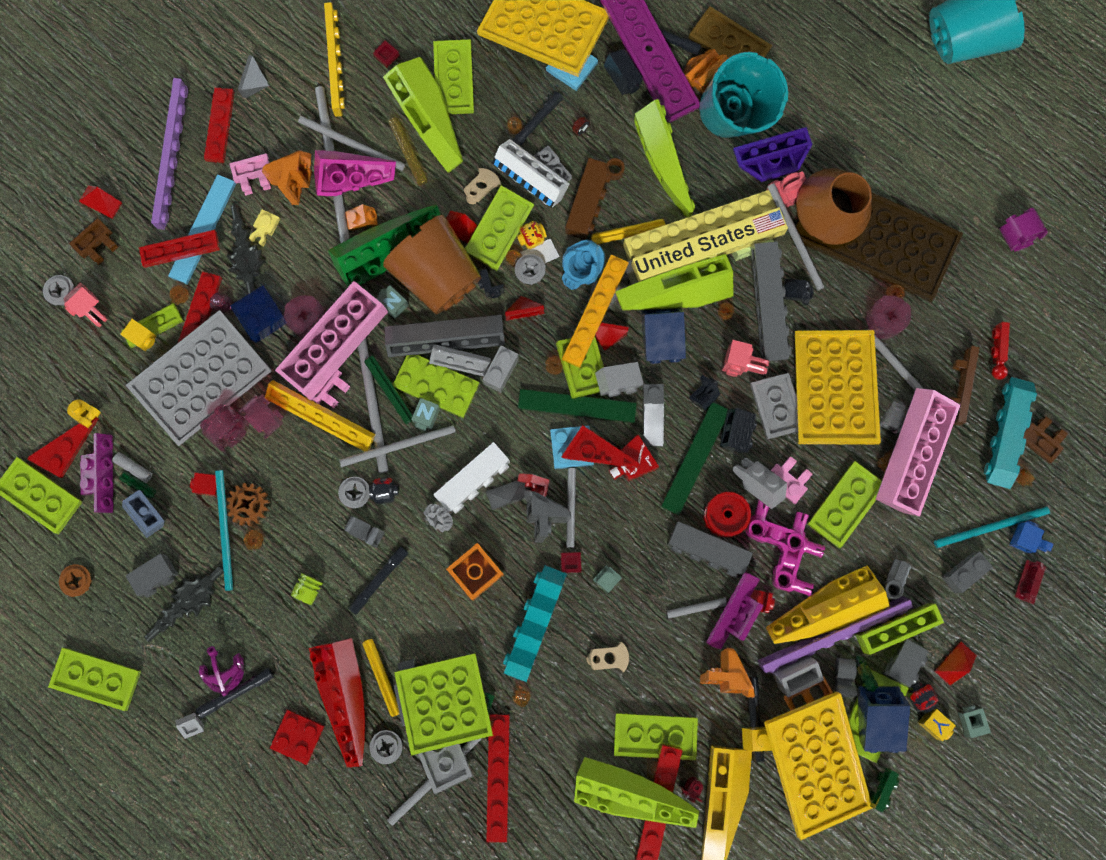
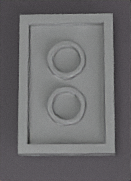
[750,373,798,440]
[418,744,473,794]

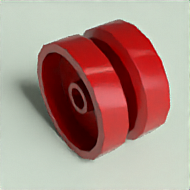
[703,492,751,538]

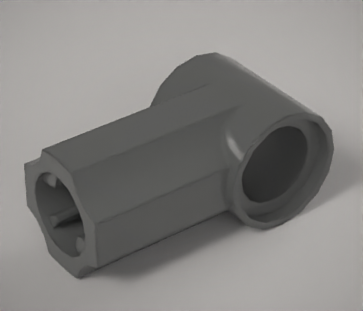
[882,559,911,600]

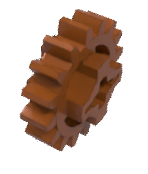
[226,483,270,526]

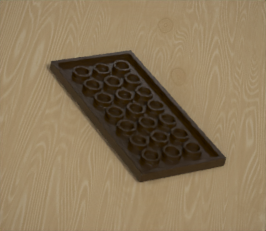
[790,188,963,302]

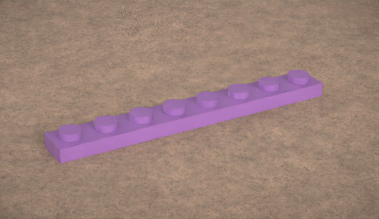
[151,78,188,230]
[757,596,913,673]

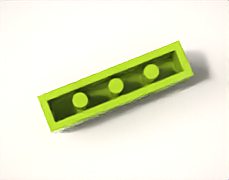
[855,603,944,655]

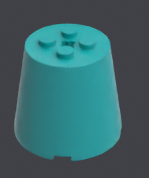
[929,0,1025,64]
[699,52,788,138]

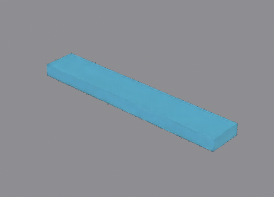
[168,174,236,285]

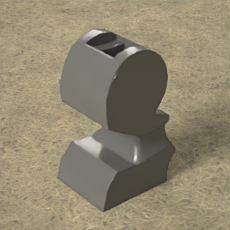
[343,516,385,548]
[833,658,858,698]

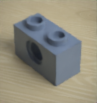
[122,490,164,538]

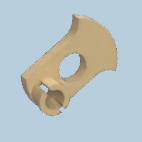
[464,168,501,204]
[586,642,629,672]

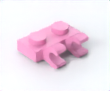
[230,153,271,196]
[311,370,350,408]
[771,457,812,504]

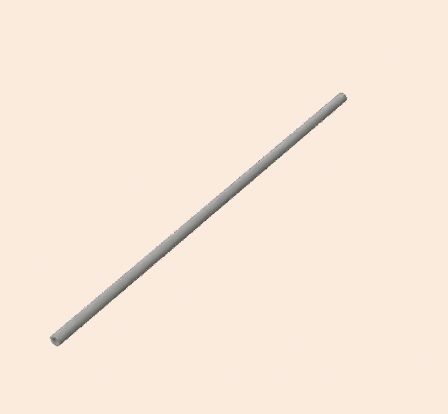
[315,86,389,473]

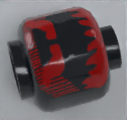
[369,477,399,504]
[907,681,939,714]

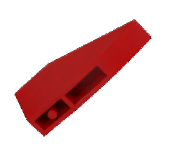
[309,638,365,767]

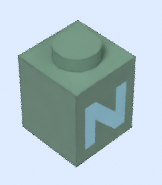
[376,285,409,319]
[411,398,440,431]

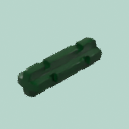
[119,471,157,499]
[854,656,879,692]

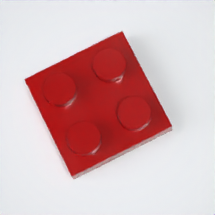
[270,709,325,765]

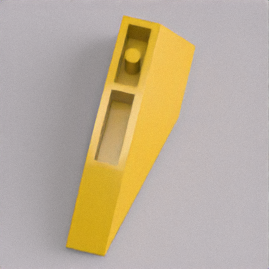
[765,565,890,644]
[701,745,752,860]

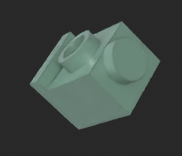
[593,565,622,594]
[958,705,991,738]

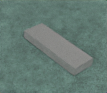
[429,345,491,376]

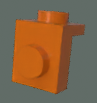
[345,204,378,231]

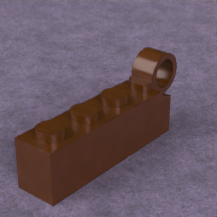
[565,158,625,240]

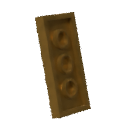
[689,6,772,58]

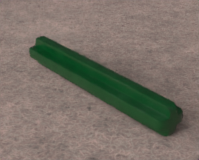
[364,355,413,424]

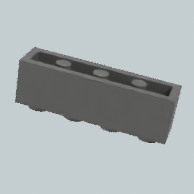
[667,522,753,578]

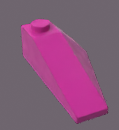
[314,150,396,196]

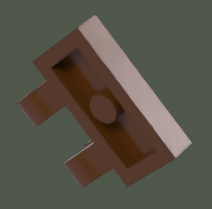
[69,218,119,265]
[1023,416,1068,464]

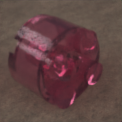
[284,295,326,338]
[866,296,911,339]
[238,394,284,439]
[200,404,249,451]

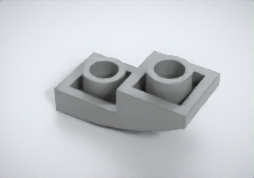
[533,146,572,182]

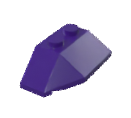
[733,127,812,182]

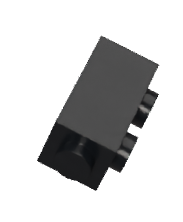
[604,49,643,95]

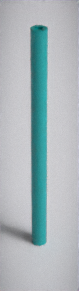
[215,470,233,591]
[934,506,1050,548]

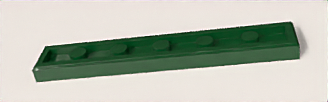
[518,389,637,423]
[661,402,728,516]

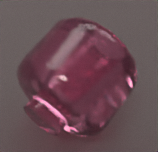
[209,292,232,314]

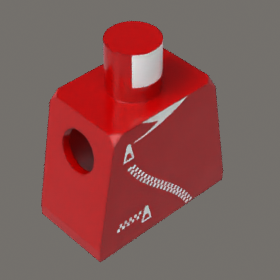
[608,435,659,481]

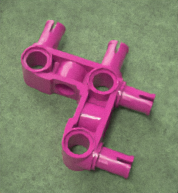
[745,499,825,596]

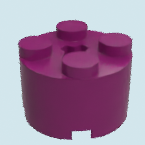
[1000,208,1048,252]

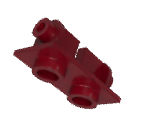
[1014,560,1046,604]
[679,777,703,803]

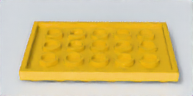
[477,0,609,77]
[794,330,881,444]
[764,692,872,840]

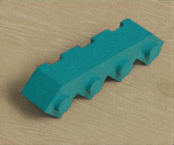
[984,377,1037,489]
[503,565,567,682]

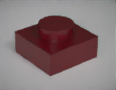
[372,40,400,68]
[561,552,582,573]

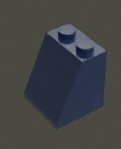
[641,308,686,364]
[858,686,910,753]

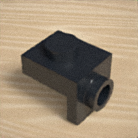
[478,269,505,299]
[783,278,814,305]
[689,375,721,410]

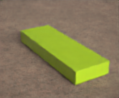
[121,303,184,348]

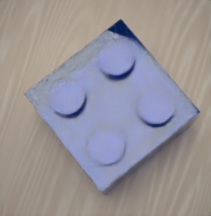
[230,285,289,343]

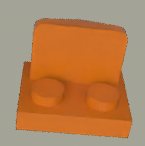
[683,49,729,95]
[262,151,312,205]
[700,648,755,698]

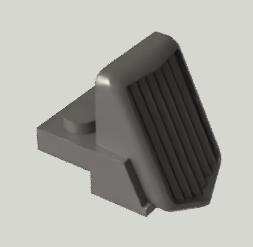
[524,490,571,543]

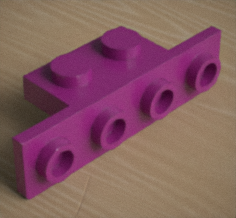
[80,433,113,513]
[707,572,764,650]

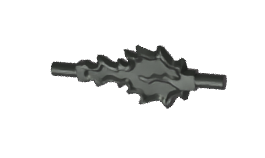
[227,205,265,298]
[144,566,224,642]

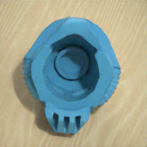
[562,240,605,290]

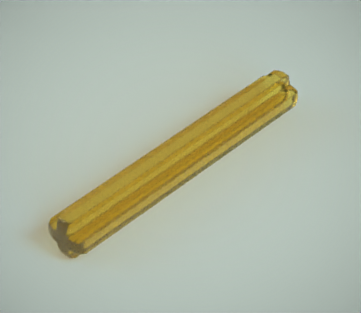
[388,117,427,186]

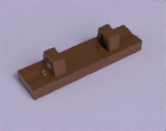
[949,346,980,426]

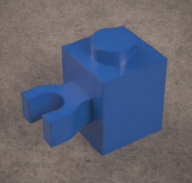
[1010,521,1053,554]

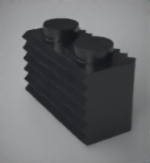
[720,408,757,453]

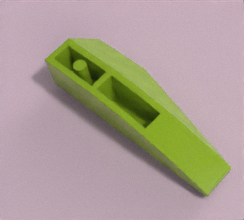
[383,57,463,173]
[634,99,695,218]
[615,254,733,310]
[574,757,699,828]

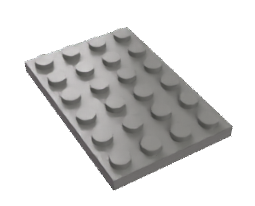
[126,310,272,446]

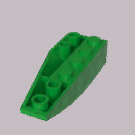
[328,205,440,287]

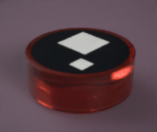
[572,116,590,136]

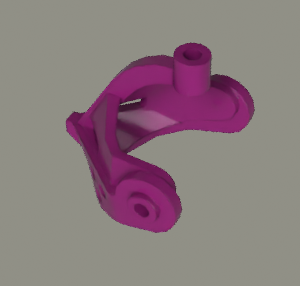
[199,646,244,696]

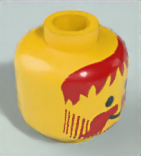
[517,221,547,249]

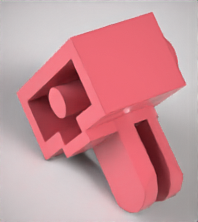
[766,171,806,208]
[63,282,108,328]
[722,340,769,377]

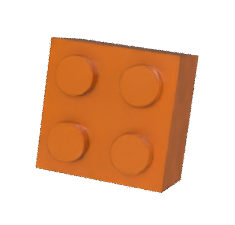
[446,543,504,601]

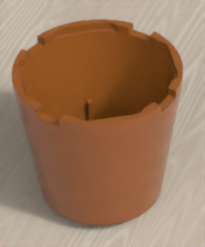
[383,215,481,314]

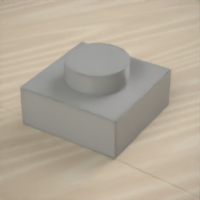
[176,713,204,739]

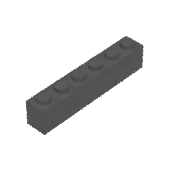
[750,242,791,362]
[385,315,505,357]

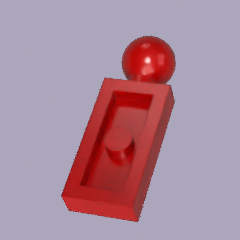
[991,322,1010,380]

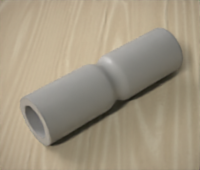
[112,452,152,483]

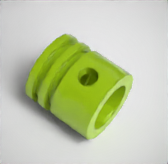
[290,573,323,605]

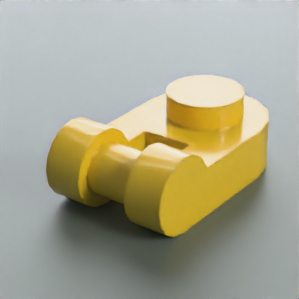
[67,399,101,428]

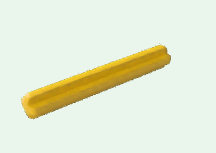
[591,219,666,244]
[362,639,400,717]

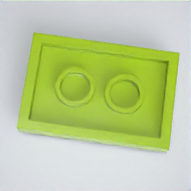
[556,337,604,399]

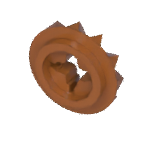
[59,564,92,597]

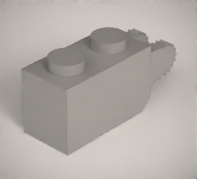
[733,458,787,509]

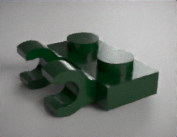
[869,768,899,813]

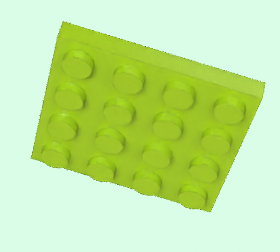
[394,653,493,755]

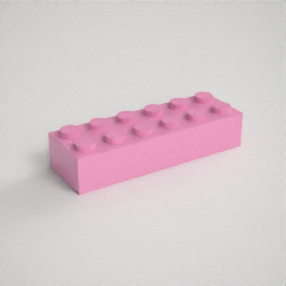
[275,281,388,400]
[875,388,960,516]

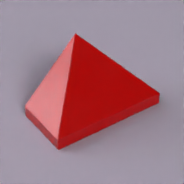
[79,185,122,219]
[446,211,478,244]
[505,296,544,321]
[595,323,629,351]
[934,641,977,685]

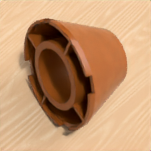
[796,168,872,245]

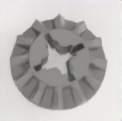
[515,254,546,285]
[43,275,75,306]
[338,477,370,509]
[424,504,453,532]
[369,730,403,764]

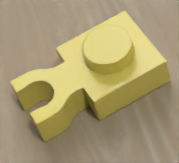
[249,209,280,247]

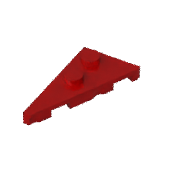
[27,417,99,478]
[561,425,641,468]

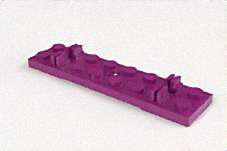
[600,0,700,123]

